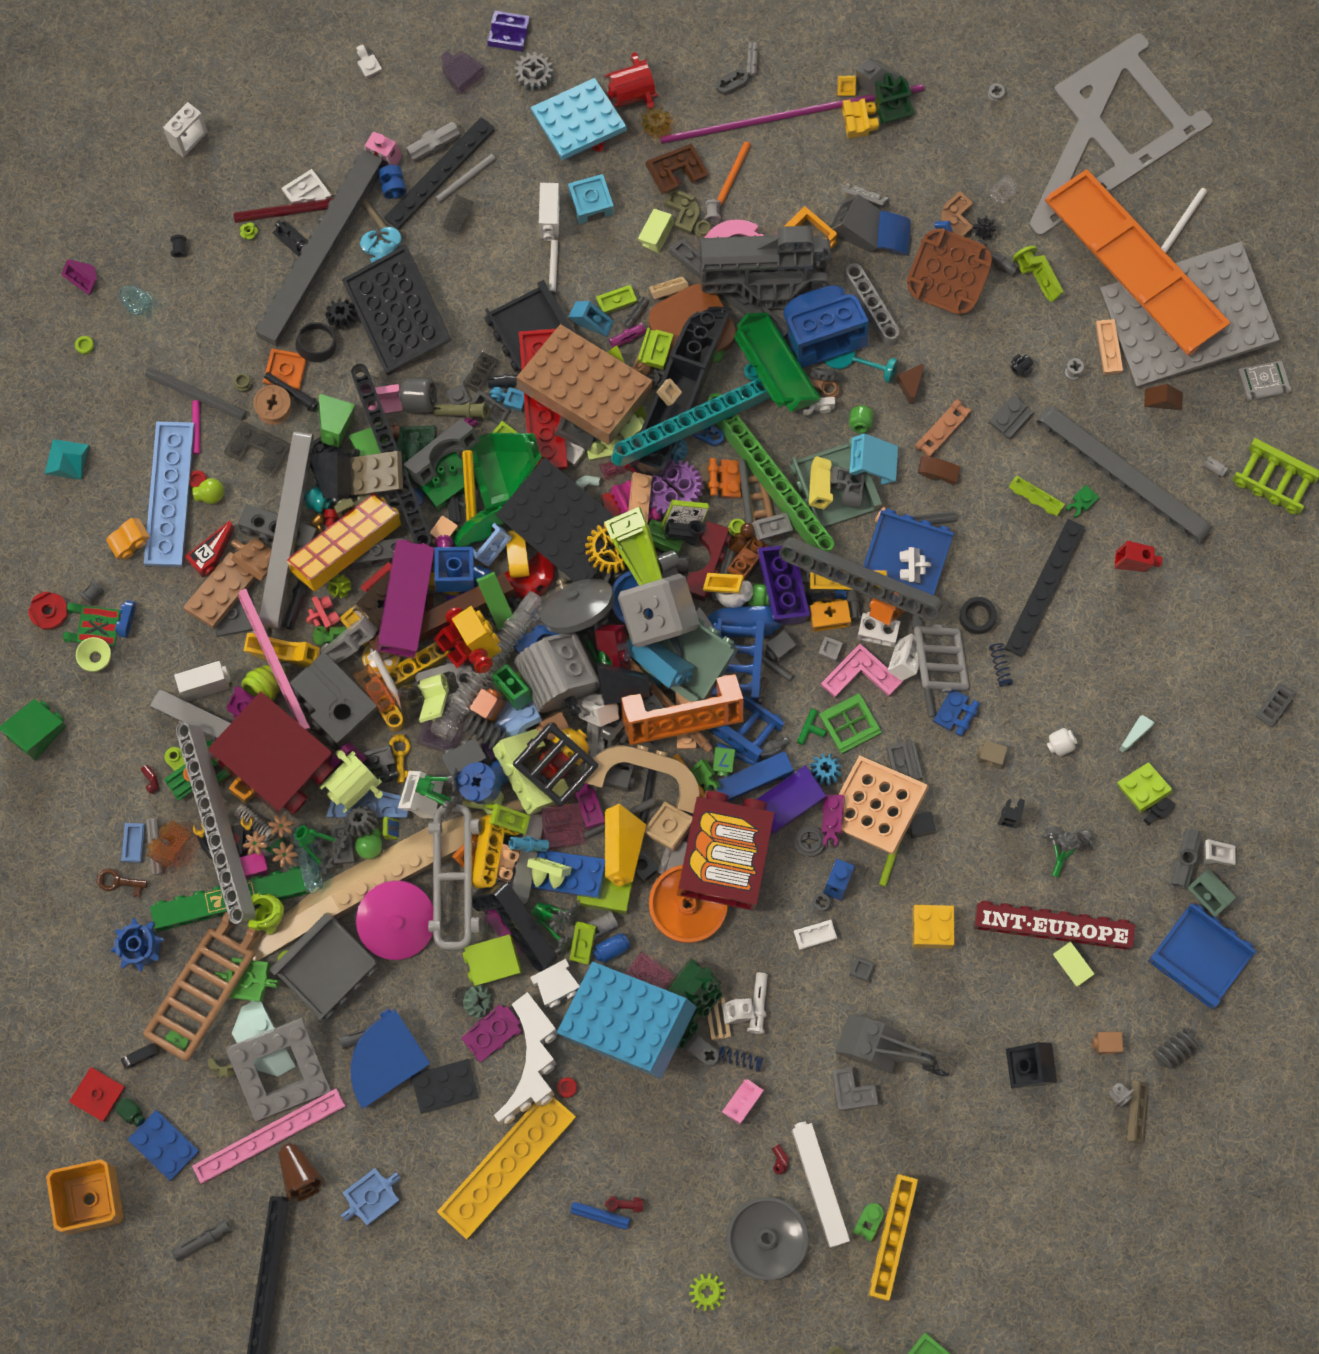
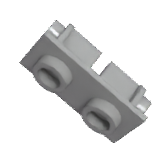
[1109,1083,1134,1107]

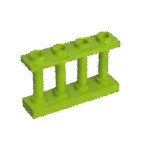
[1232,438,1319,514]

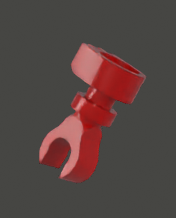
[324,509,339,529]

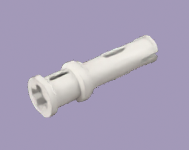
[747,973,768,1034]

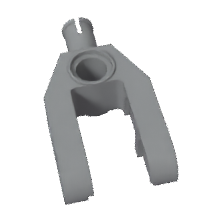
[415,663,493,708]

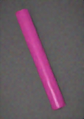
[192,400,200,455]

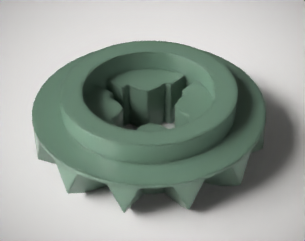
[463,985,493,1018]

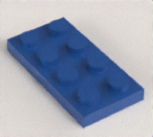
[531,851,605,899]

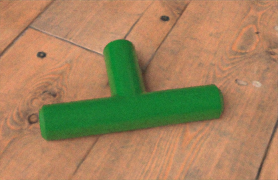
[797,708,826,745]

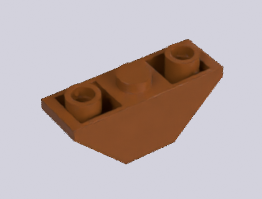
[727,536,769,581]

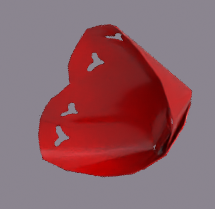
[503,552,556,600]

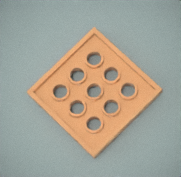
[839,755,929,855]

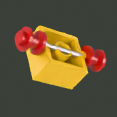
[445,606,502,673]

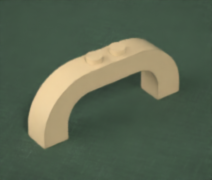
[584,745,699,813]

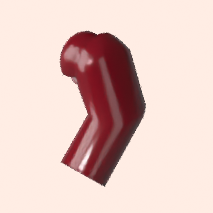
[141,765,160,794]
[771,1144,789,1175]

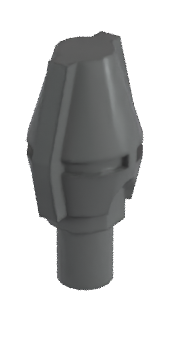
[760,737,790,758]

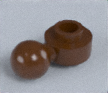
[729,523,755,553]

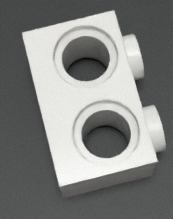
[857,612,900,647]
[888,633,925,681]
[577,693,619,727]

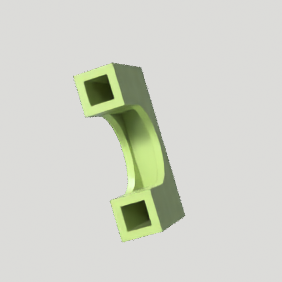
[492,729,568,815]

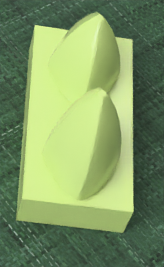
[587,435,623,461]
[527,857,572,889]

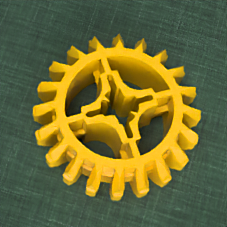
[585,523,627,574]

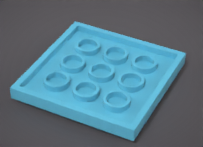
[530,78,627,160]

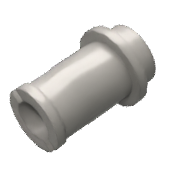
[1203,456,1229,477]

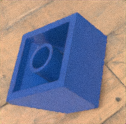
[435,547,474,592]

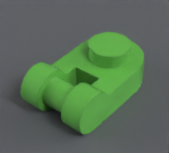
[853,1203,884,1242]

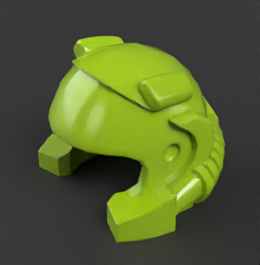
[247,893,284,935]

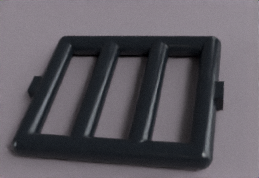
[513,722,598,807]

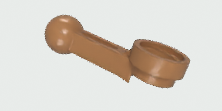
[808,377,840,399]

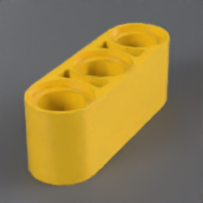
[506,530,529,578]

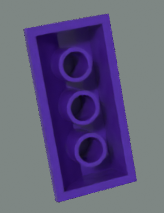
[757,545,810,625]

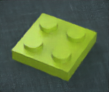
[1117,762,1172,813]

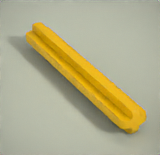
[462,450,477,521]

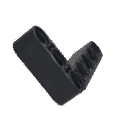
[472,882,557,972]

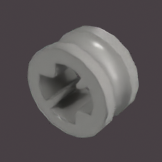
[988,83,1005,101]

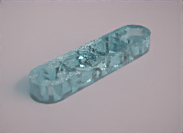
[292,824,323,894]

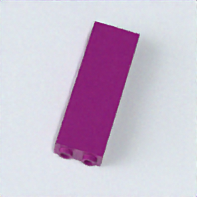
[376,540,434,659]

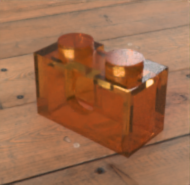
[147,820,191,868]

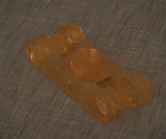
[353,664,398,713]

